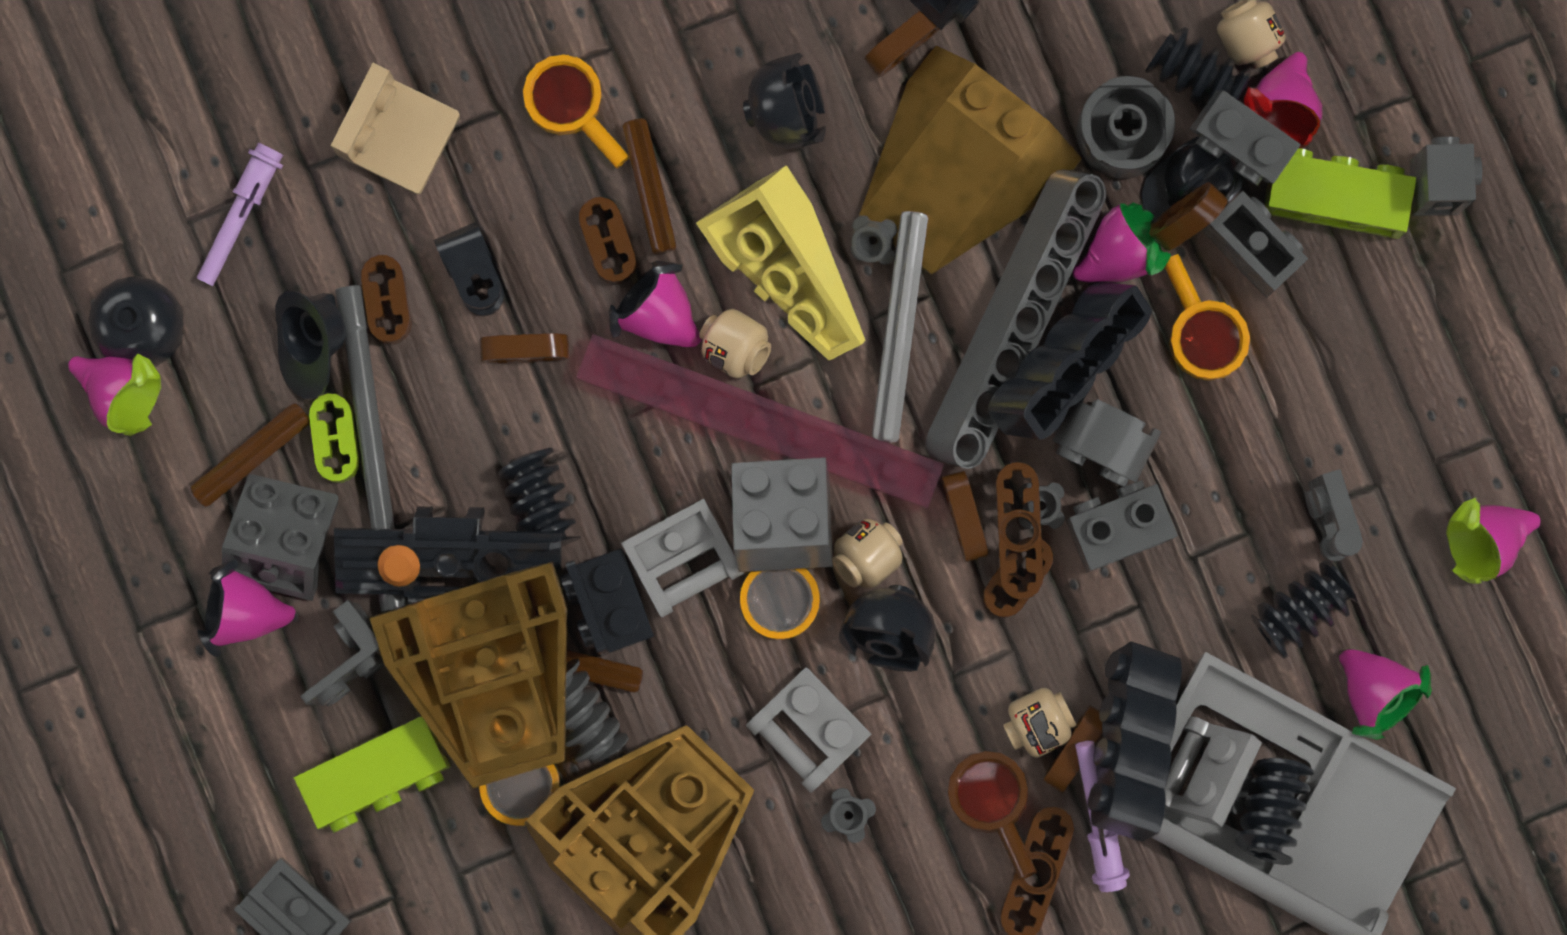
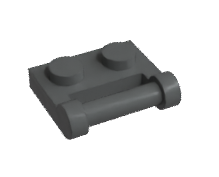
[1305,469,1363,562]

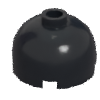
[743,53,826,149]
[88,276,184,367]
[839,585,936,672]

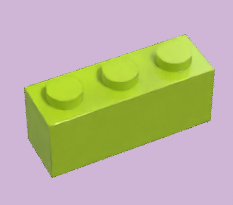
[1264,148,1417,239]
[293,716,451,833]

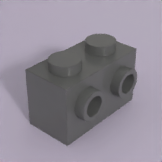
[1190,90,1301,185]
[1409,137,1482,216]
[1202,191,1308,299]
[1066,480,1178,573]

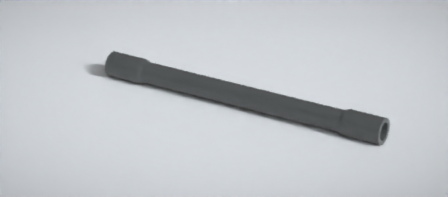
[335,285,408,613]

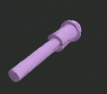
[196,143,283,286]
[1075,741,1130,892]

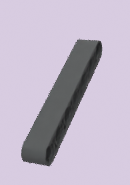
[926,169,1106,469]

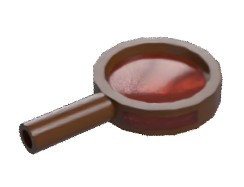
[948,751,1037,880]

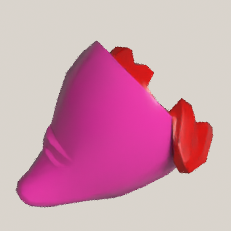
[1244,52,1322,148]

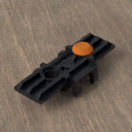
[334,506,562,605]

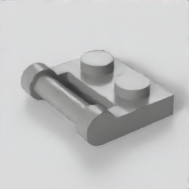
[621,499,744,618]
[745,667,872,793]
[1164,716,1262,827]

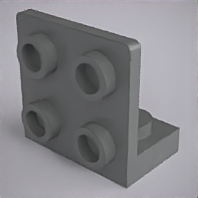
[222,474,338,601]
[300,600,385,707]

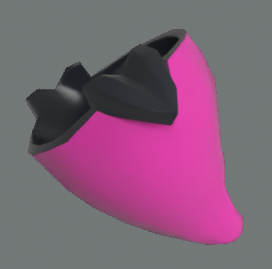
[608,260,702,347]
[197,559,296,658]

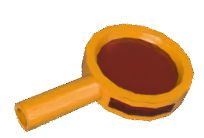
[523,54,630,169]
[1164,254,1250,381]

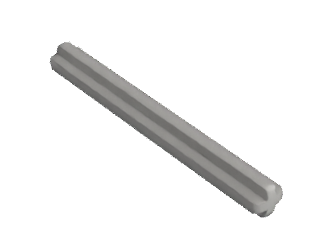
[872,211,928,442]

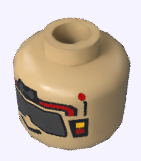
[1217,0,1286,69]
[699,309,771,378]
[832,519,903,589]
[1003,687,1077,758]

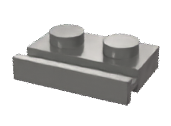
[234,858,352,935]

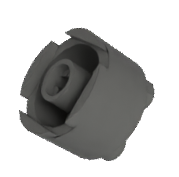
[1076,76,1175,179]
[1052,396,1162,487]

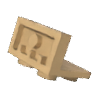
[331,63,460,195]

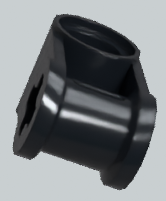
[433,222,505,317]

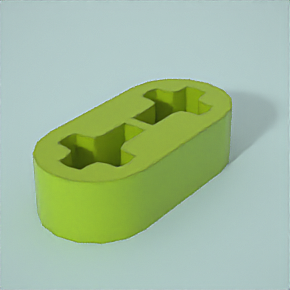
[309,393,360,483]

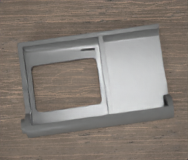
[1151,652,1456,935]

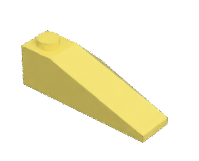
[696,165,866,361]

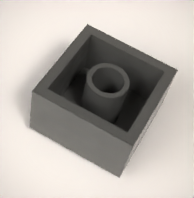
[731,457,833,572]

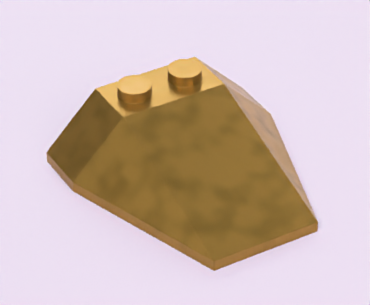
[859,45,1082,275]
[370,562,567,788]
[524,725,754,935]

